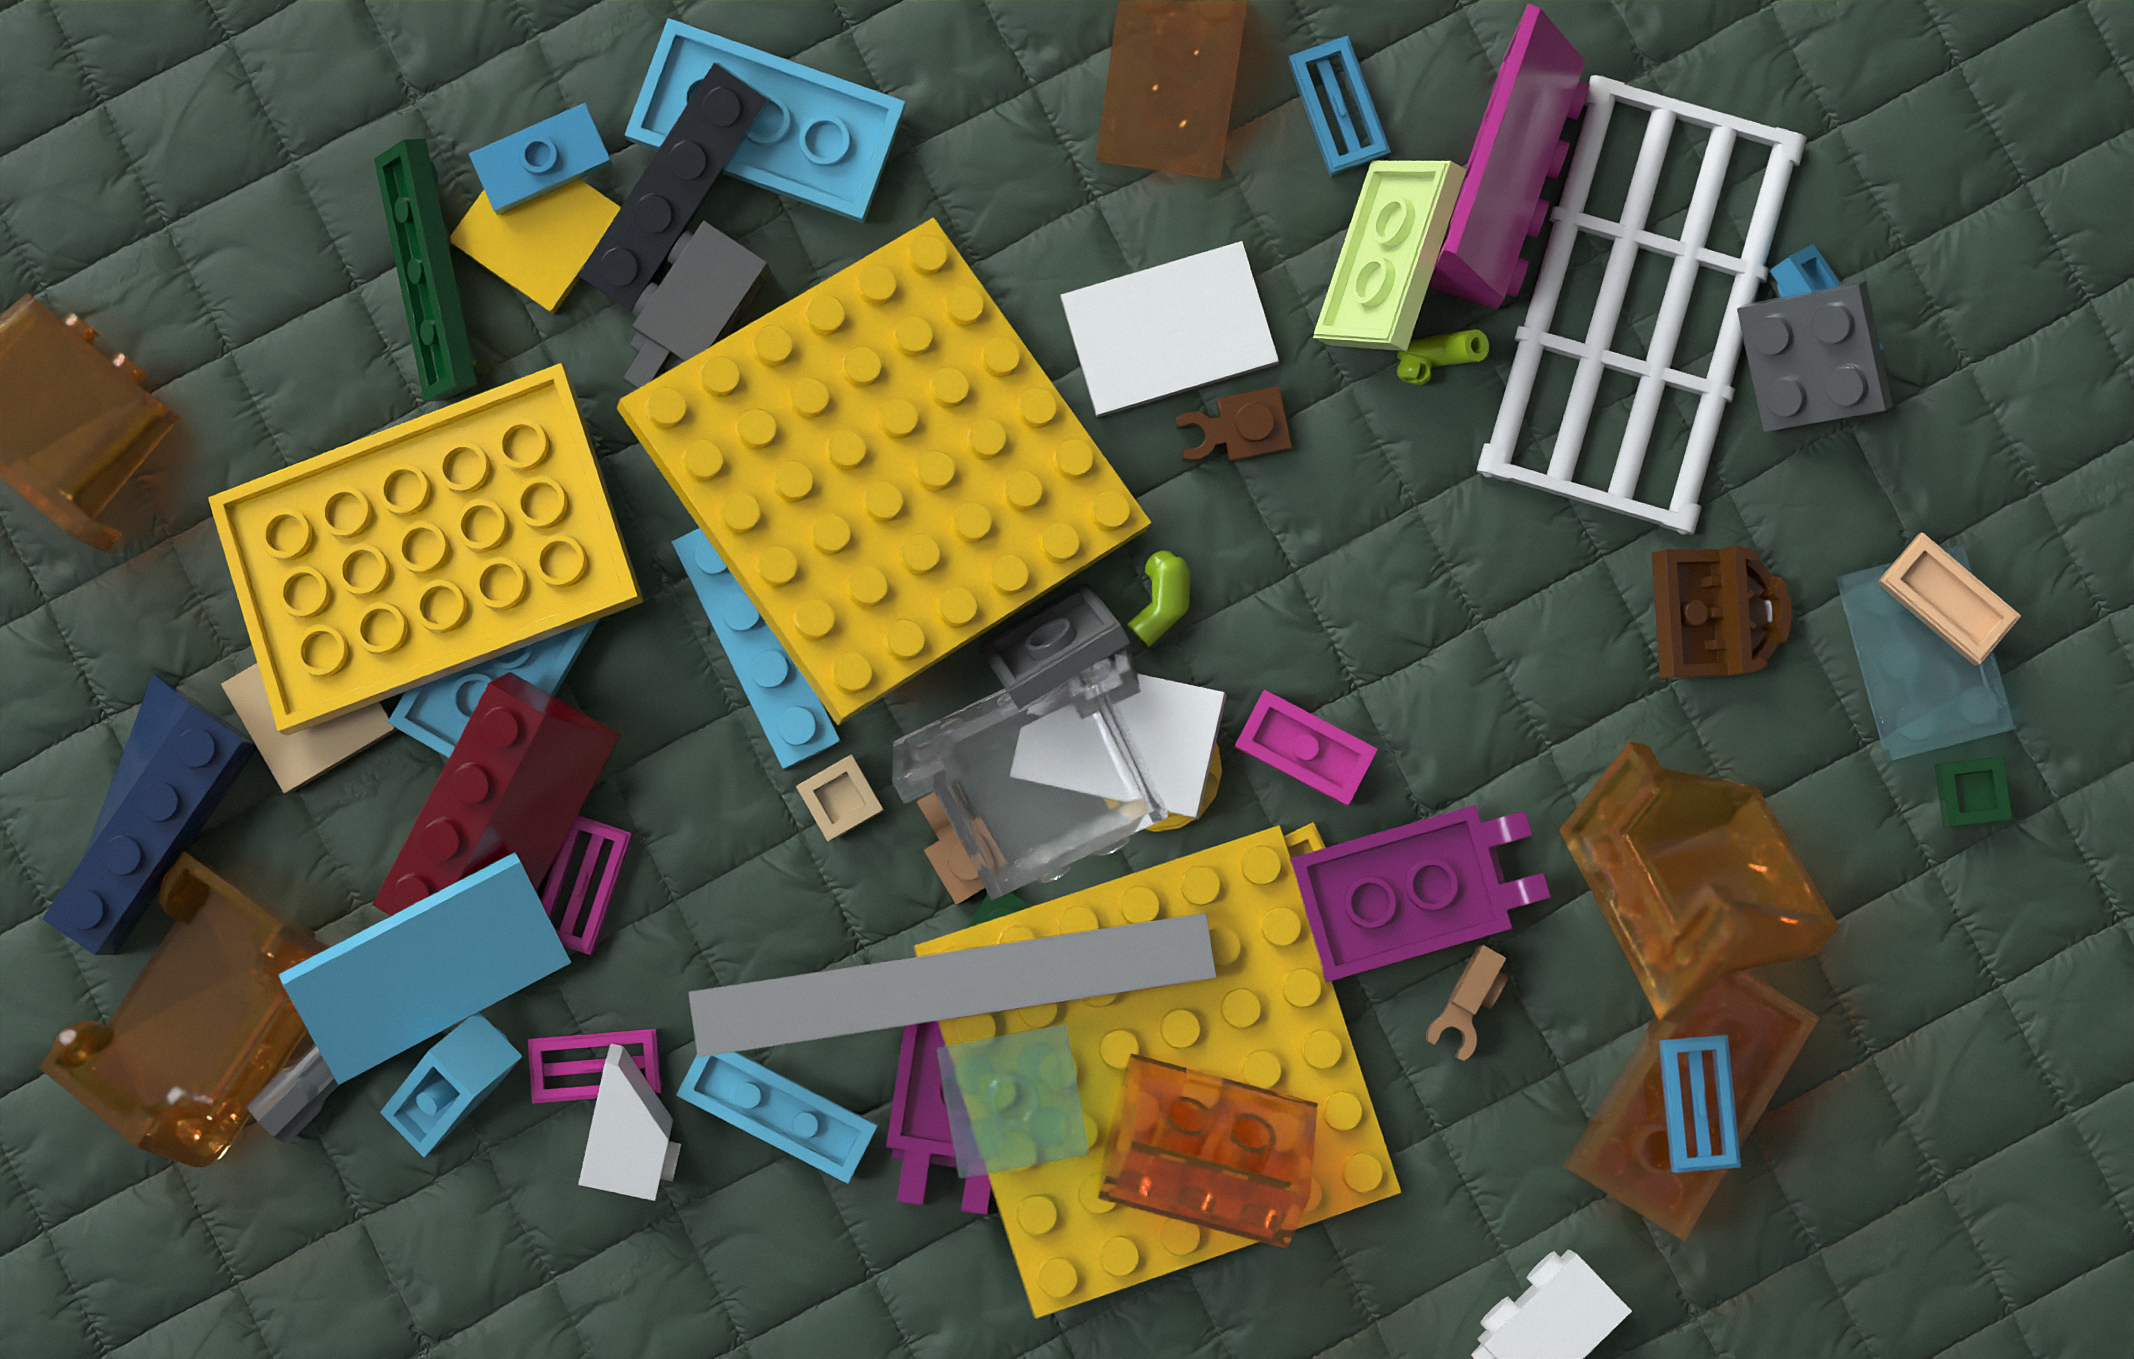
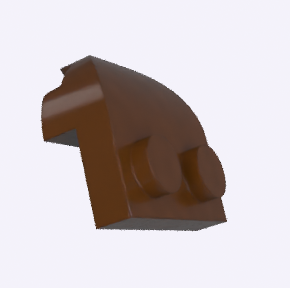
[1652,546,1792,679]

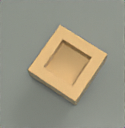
[796,754,884,842]

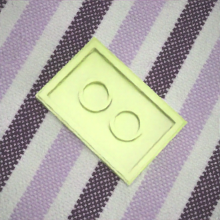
[1313,161,1467,351]

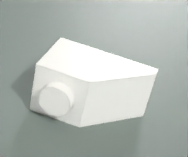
[578,1044,681,1201]

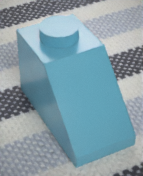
[380,1012,522,1158]

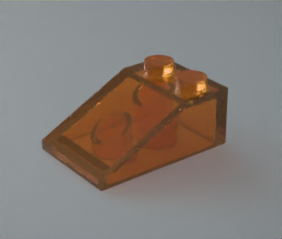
[1096,0,1248,179]

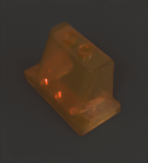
[0,292,181,553]
[1559,741,1839,1024]

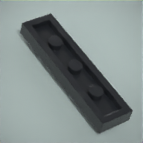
[578,62,771,311]

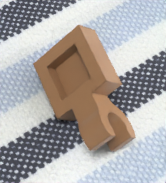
[917,789,1011,905]
[1426,945,1508,1061]

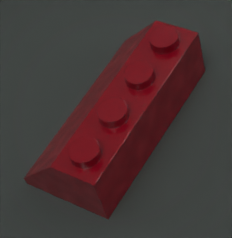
[372,672,621,916]

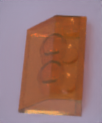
[1098,1053,1318,1249]

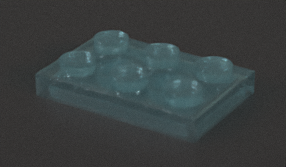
[1836,544,2015,762]

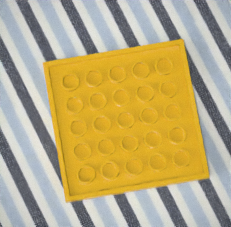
[617,217,1152,725]
[913,825,1402,1318]

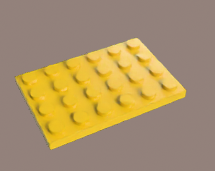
[208,363,644,736]

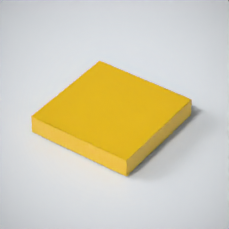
[450,179,621,315]

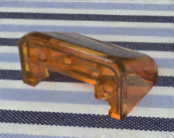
[39,851,333,1167]

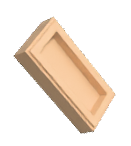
[1877,532,2021,666]

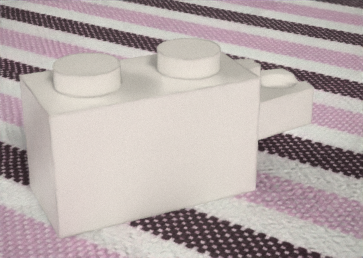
[1471,1250,1632,1359]

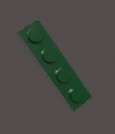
[374,139,477,402]

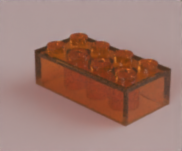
[1563,948,1820,1241]

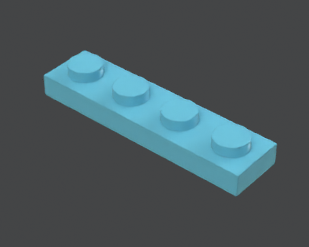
[672,528,841,770]

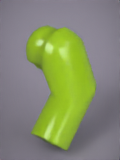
[1397,329,1489,385]
[1127,550,1190,648]

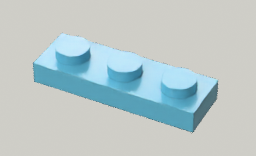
[676,1052,878,1184]

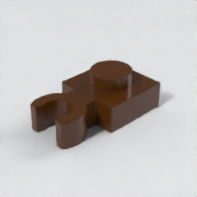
[1175,386,1292,464]

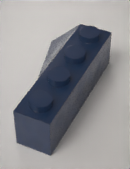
[42,673,257,956]

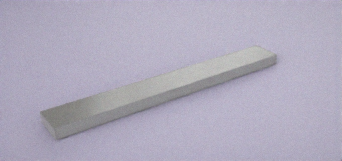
[688,913,1216,1057]

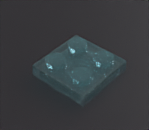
[935,1024,1089,1179]

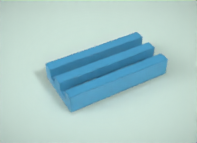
[1288,35,1391,177]
[1659,1035,1741,1173]

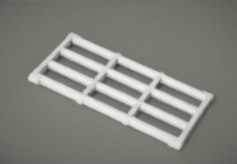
[1476,75,1807,535]

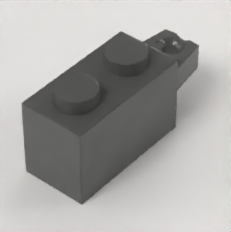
[623,221,772,390]

